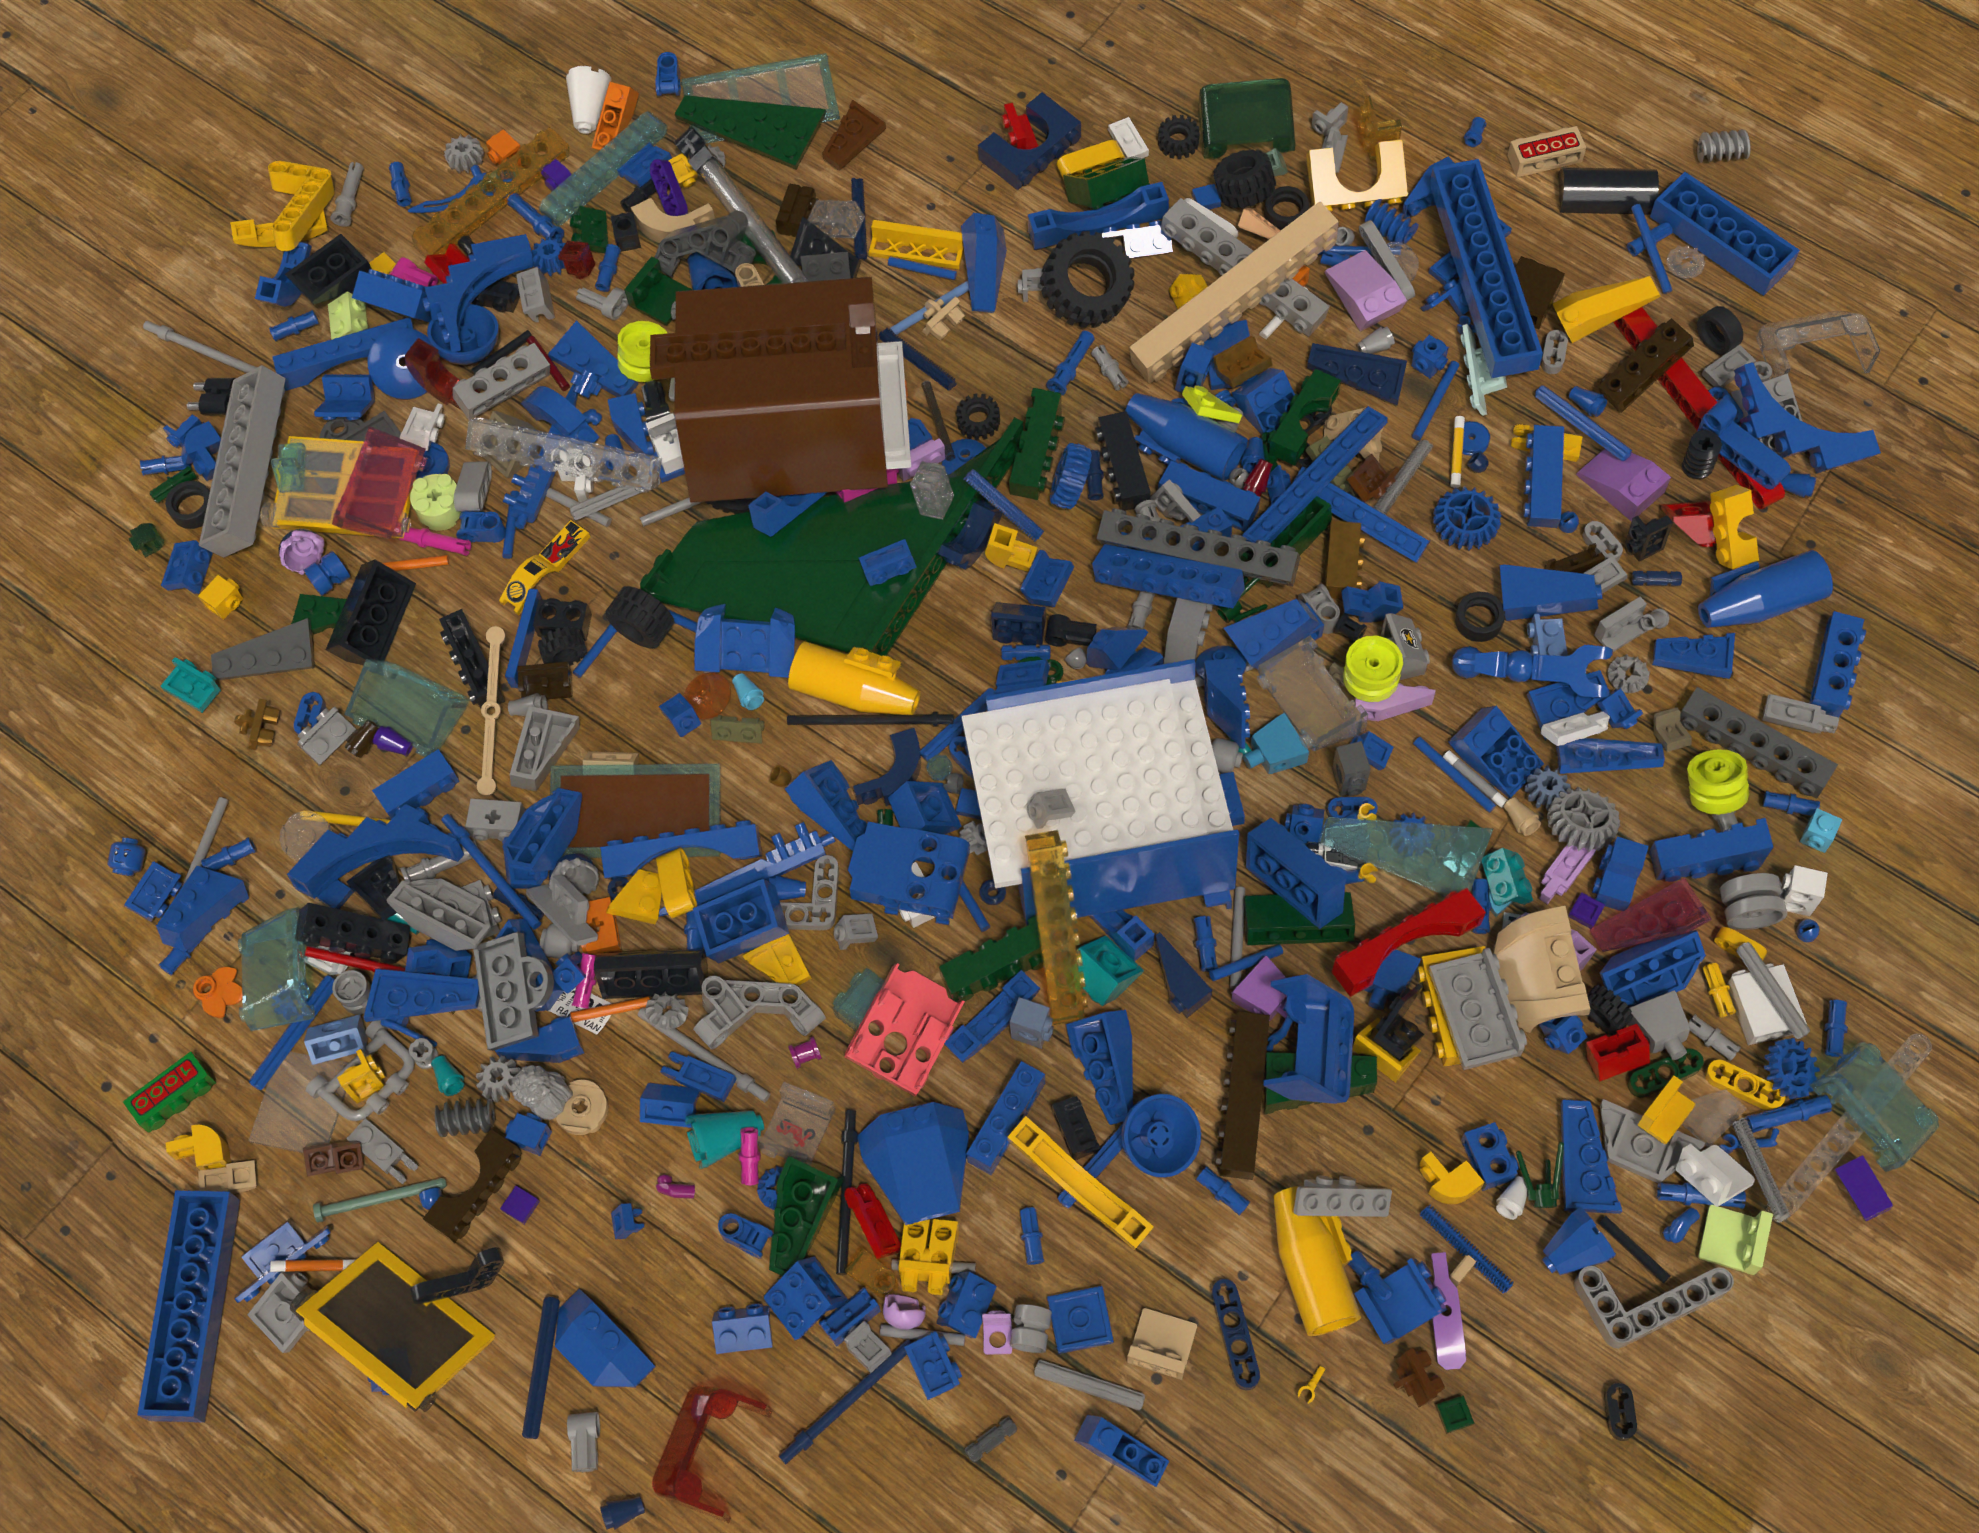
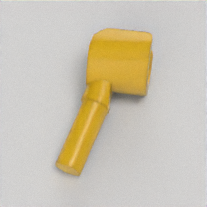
[1298,1366,1326,1404]

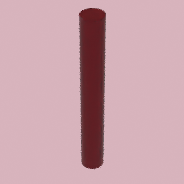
[527,336,570,391]

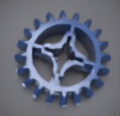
[1049,443,1092,509]
[1433,486,1501,551]

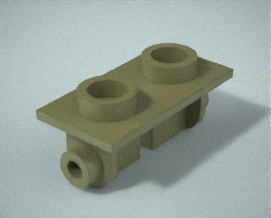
[710,715,765,744]

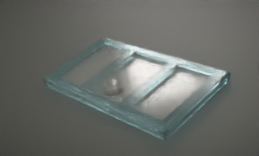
[681,53,840,143]

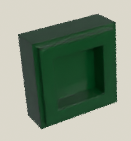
[1436,1396,1475,1434]

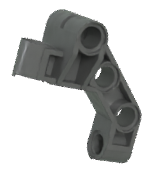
[654,210,756,278]

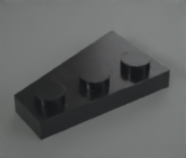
[788,217,861,278]
[346,855,400,921]

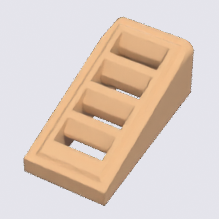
[1238,208,1281,239]

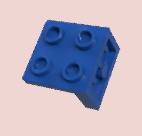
[314,374,375,420]
[764,1256,848,1340]

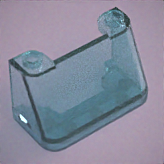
[344,659,470,757]
[238,907,315,1031]
[1810,1042,1939,1172]

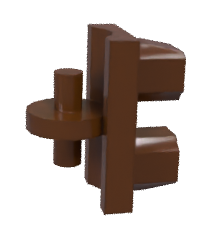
[1393,1348,1445,1407]

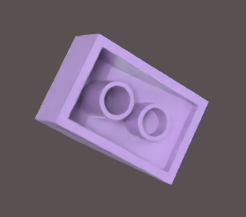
[1325,250,1407,332]

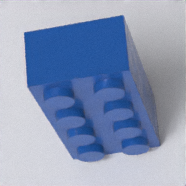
[1246,818,1346,929]

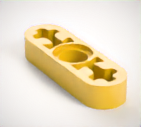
[1705,1060,1785,1111]

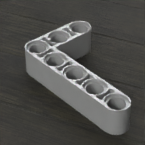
[1574,1266,1734,1349]

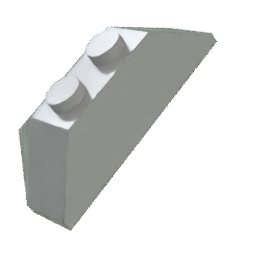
[387,878,491,951]

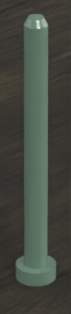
[313,1178,447,1223]

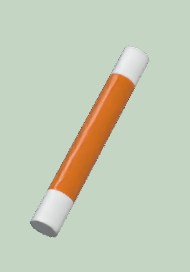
[270,1259,356,1272]

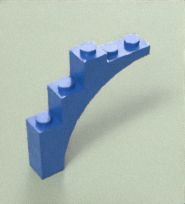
[422,234,534,352]
[1734,362,1881,474]
[287,804,464,899]

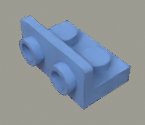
[1527,614,1568,656]

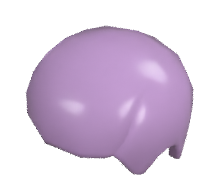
[883,1295,926,1330]

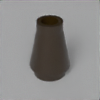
[344,719,379,758]

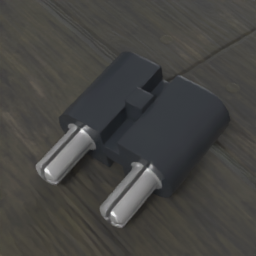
[187,378,236,415]

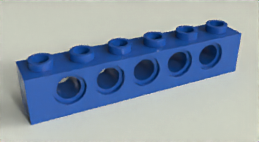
[1092,544,1245,608]

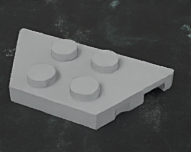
[1600,1099,1705,1183]

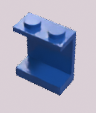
[1354,1258,1447,1344]

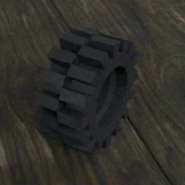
[1158,115,1200,159]
[956,393,1000,441]
[538,627,587,666]
[1585,985,1633,1035]

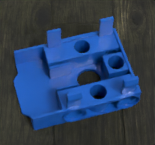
[848,822,970,925]

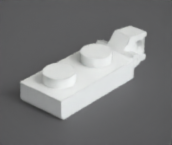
[1541,712,1610,746]

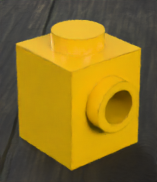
[198,575,243,620]

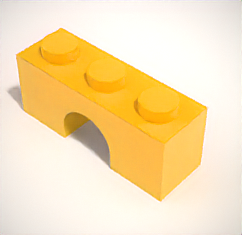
[1710,485,1759,570]

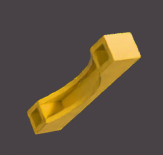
[1007,1116,1154,1250]

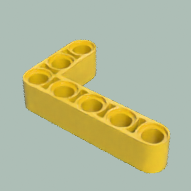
[268,161,335,251]

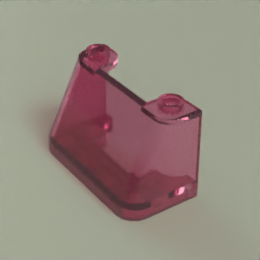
[332,426,428,540]

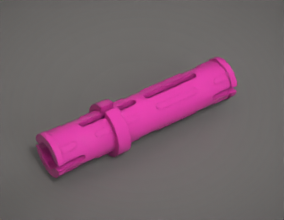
[399,526,471,556]

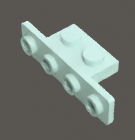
[1461,324,1507,416]

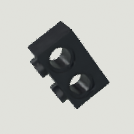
[533,598,592,641]

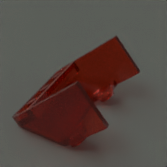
[652,1385,772,1524]

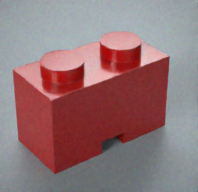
[1586,1024,1650,1082]

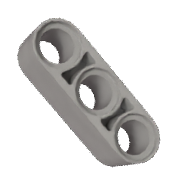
[454,461,492,511]

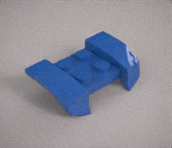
[695,604,795,678]

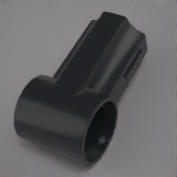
[641,380,670,423]
[1045,614,1097,647]

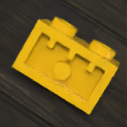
[337,1049,386,1104]

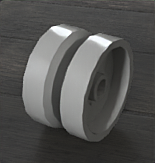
[1720,873,1788,930]

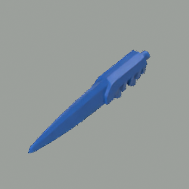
[503,384,578,529]
[658,822,836,917]

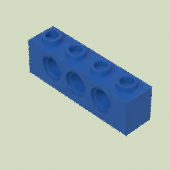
[1809,611,1866,718]
[966,1061,1045,1176]

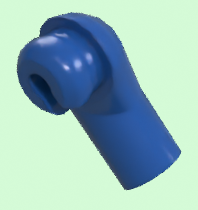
[1663,1208,1700,1243]

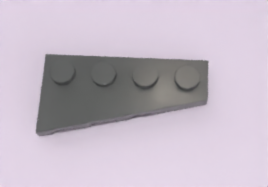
[211,618,315,681]

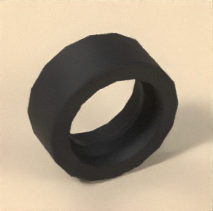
[1264,186,1309,230]
[1697,306,1744,355]
[165,481,210,529]
[1455,591,1505,642]

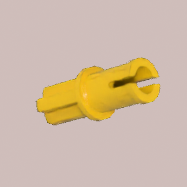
[1703,963,1737,1018]

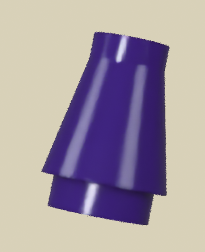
[373,726,413,757]

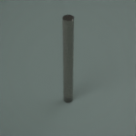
[921,381,956,461]

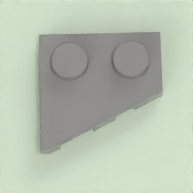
[1151,479,1201,522]

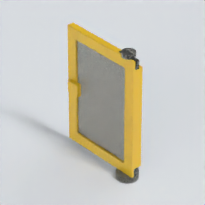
[290,1242,495,1412]

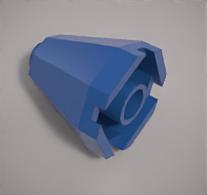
[1542,1207,1616,1275]

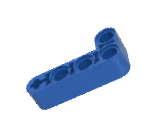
[1698,399,1791,490]

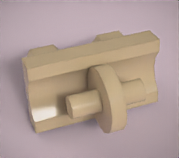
[922,296,965,341]

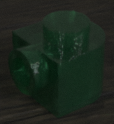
[128,523,164,558]

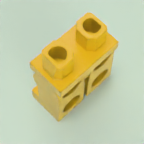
[898,1219,959,1295]

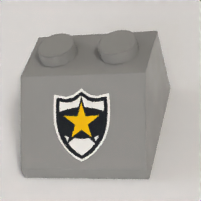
[1381,613,1430,680]

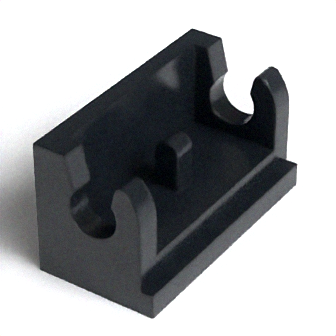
[1052,1096,1100,1160]

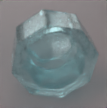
[926,755,953,781]

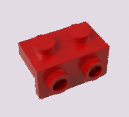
[1001,102,1038,150]
[424,244,469,284]

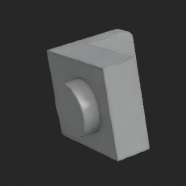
[1018,268,1044,302]
[844,1321,892,1373]

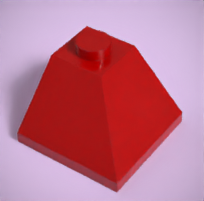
[1660,501,1716,547]

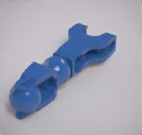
[1452,645,1613,697]

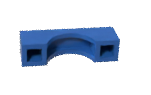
[748,492,827,537]
[1089,910,1154,961]

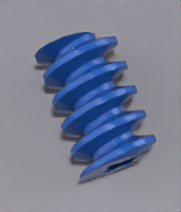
[1365,199,1419,247]

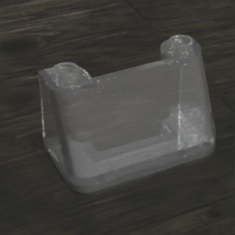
[1257,635,1368,751]

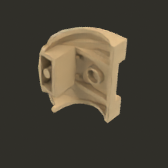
[1494,906,1590,1033]

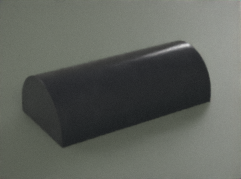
[1558,167,1659,215]
[594,949,708,999]

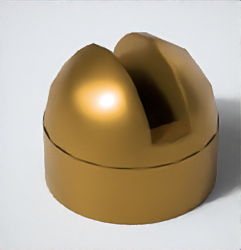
[769,765,792,787]

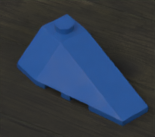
[785,760,867,851]

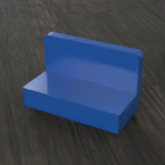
[640,1083,700,1128]

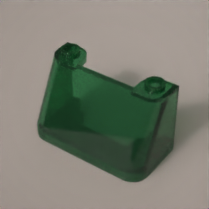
[1198,78,1296,159]

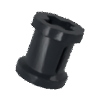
[1334,613,1367,644]

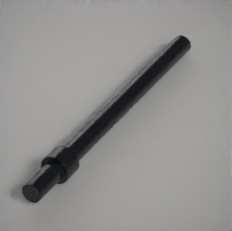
[836,1110,858,1275]

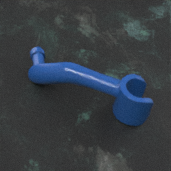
[1267,1003,1293,1052]
[1719,1128,1779,1154]

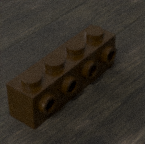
[1598,318,1694,413]

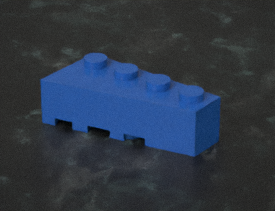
[1649,818,1773,882]

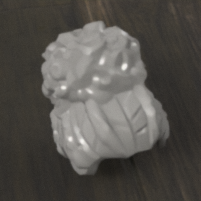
[510,1065,573,1120]

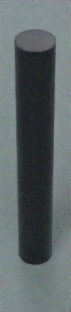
[471,330,532,375]
[1599,1216,1671,1284]

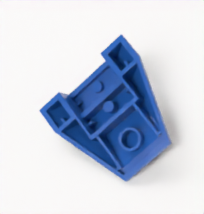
[858,1102,969,1225]

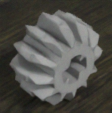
[444,134,484,174]
[476,1055,521,1103]

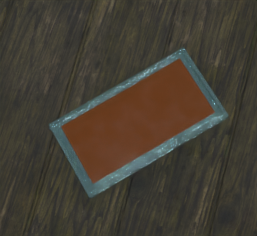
[550,764,721,858]

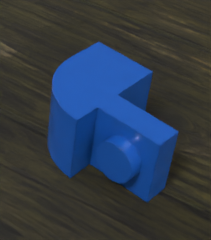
[181,421,221,481]
[1342,582,1403,623]
[405,939,471,978]

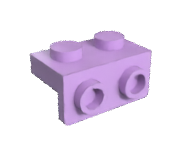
[898,438,945,482]

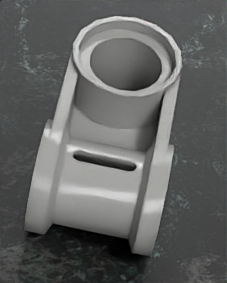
[1298,584,1340,634]

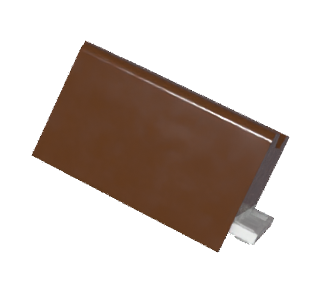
[650,277,911,503]

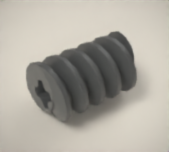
[435,1098,495,1137]

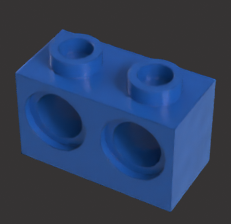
[1461,1122,1519,1191]

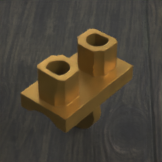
[234,698,279,750]

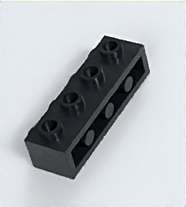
[1095,411,1151,511]
[439,609,505,710]
[295,903,410,964]

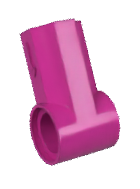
[389,257,438,287]

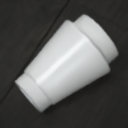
[1496,1176,1528,1220]

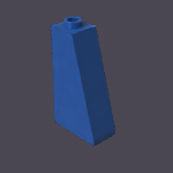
[1500,565,1603,621]

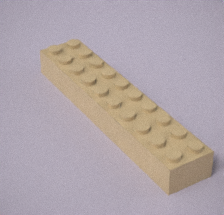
[1129,200,1339,384]

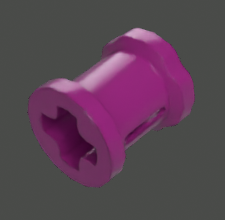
[788,1037,822,1069]

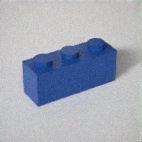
[372,749,459,819]

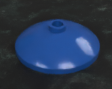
[368,328,440,400]

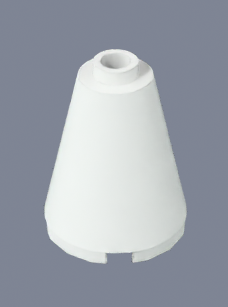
[566,66,611,134]

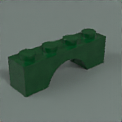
[1268,369,1341,466]

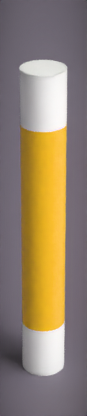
[1450,416,1465,488]

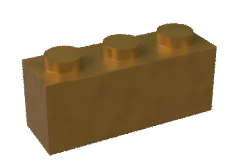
[1325,520,1365,599]

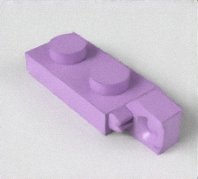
[1539,844,1596,905]

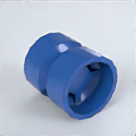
[303,551,351,596]

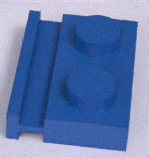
[617,142,672,187]
[994,659,1050,694]

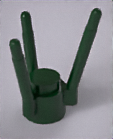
[1216,576,1268,623]
[1516,1142,1564,1208]

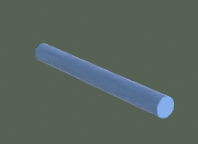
[889,281,969,335]

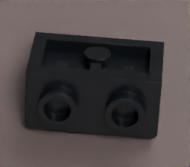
[471,280,520,313]
[1625,515,1673,562]

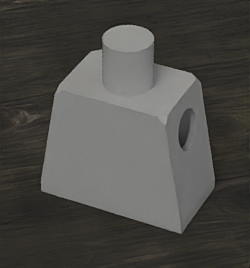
[1627,990,1690,1060]

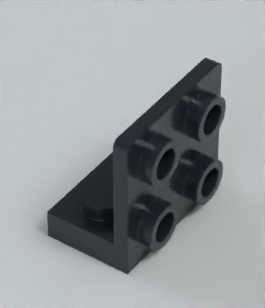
[1373,984,1424,1060]

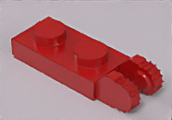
[844,1183,901,1259]

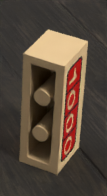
[1507,126,1586,178]

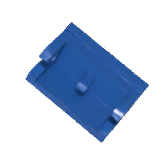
[819,1287,881,1347]

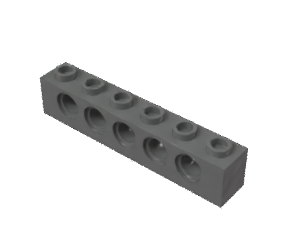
[1680,687,1838,799]

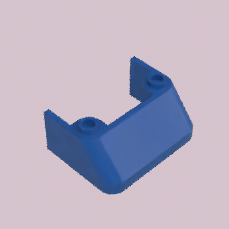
[1263,974,1354,1104]

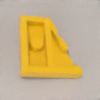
[606,869,662,925]
[743,934,812,986]

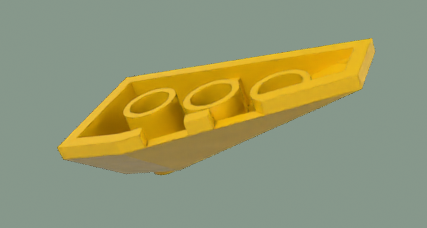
[1553,276,1661,343]

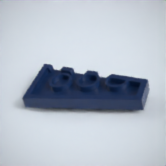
[1307,343,1407,406]

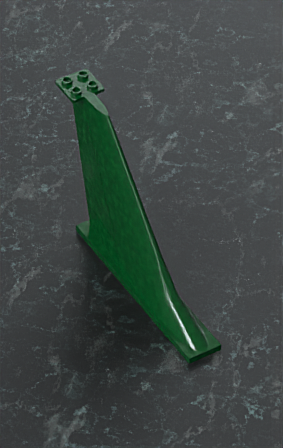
[640,417,1023,656]

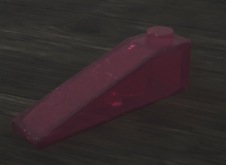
[1590,877,1712,952]

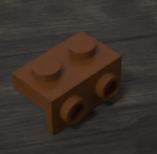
[1346,454,1400,502]

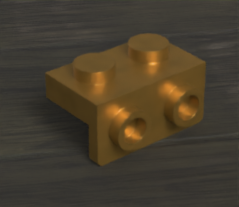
[1213,335,1273,388]

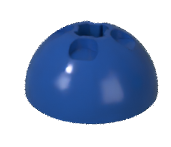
[427,304,499,365]
[1121,1094,1201,1177]

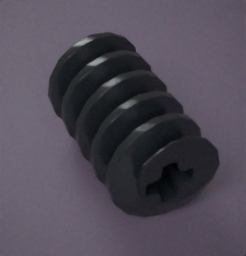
[1682,430,1722,479]

